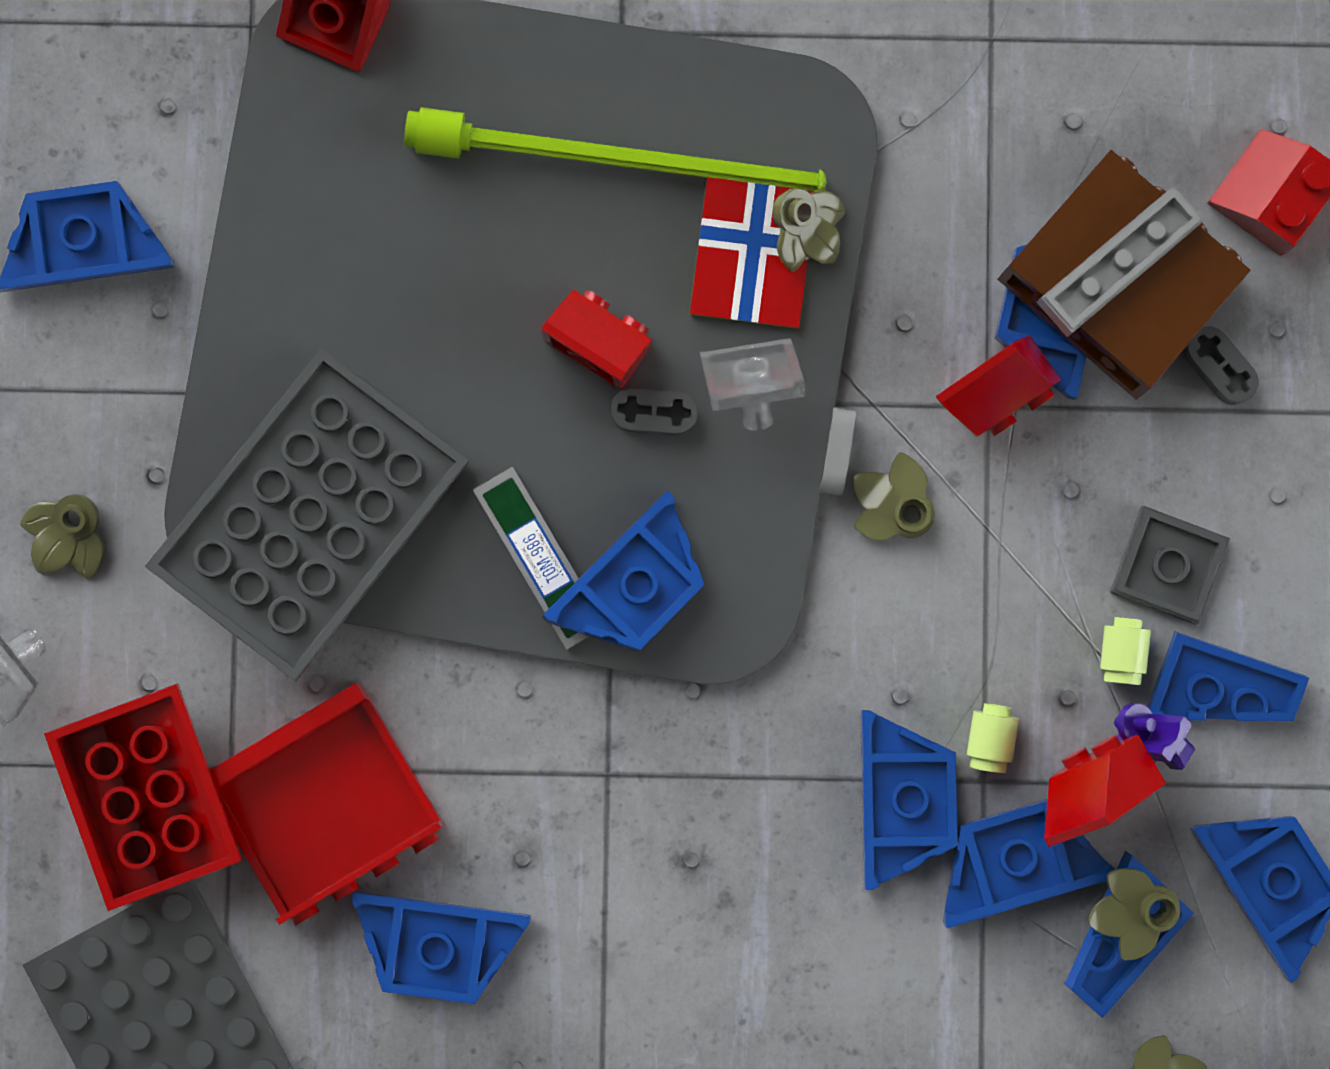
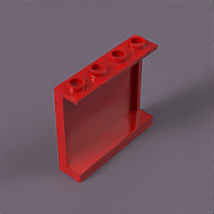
[210,683,445,926]

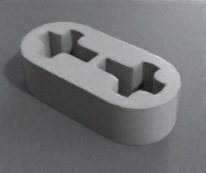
[819,407,856,497]

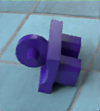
[1114,703,1195,770]

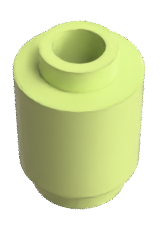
[1100,617,1151,685]
[967,703,1019,773]

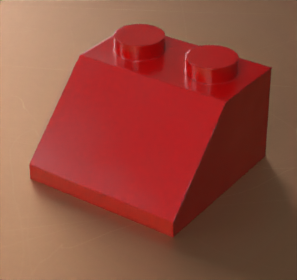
[276,0,391,72]
[1207,129,1330,256]
[541,289,652,391]
[936,335,1061,437]
[1044,734,1166,847]

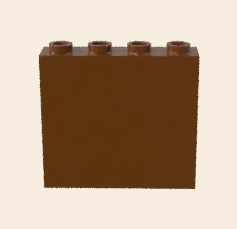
[997,150,1251,400]

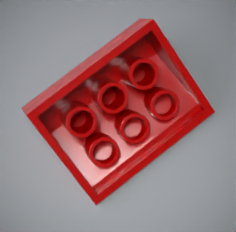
[44,684,243,911]

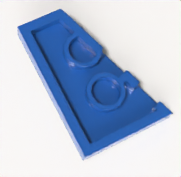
[1147,631,1309,721]
[1064,851,1194,1018]

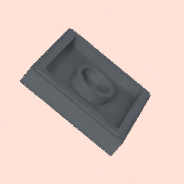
[1110,506,1230,625]

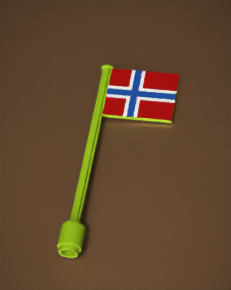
[404,107,827,329]

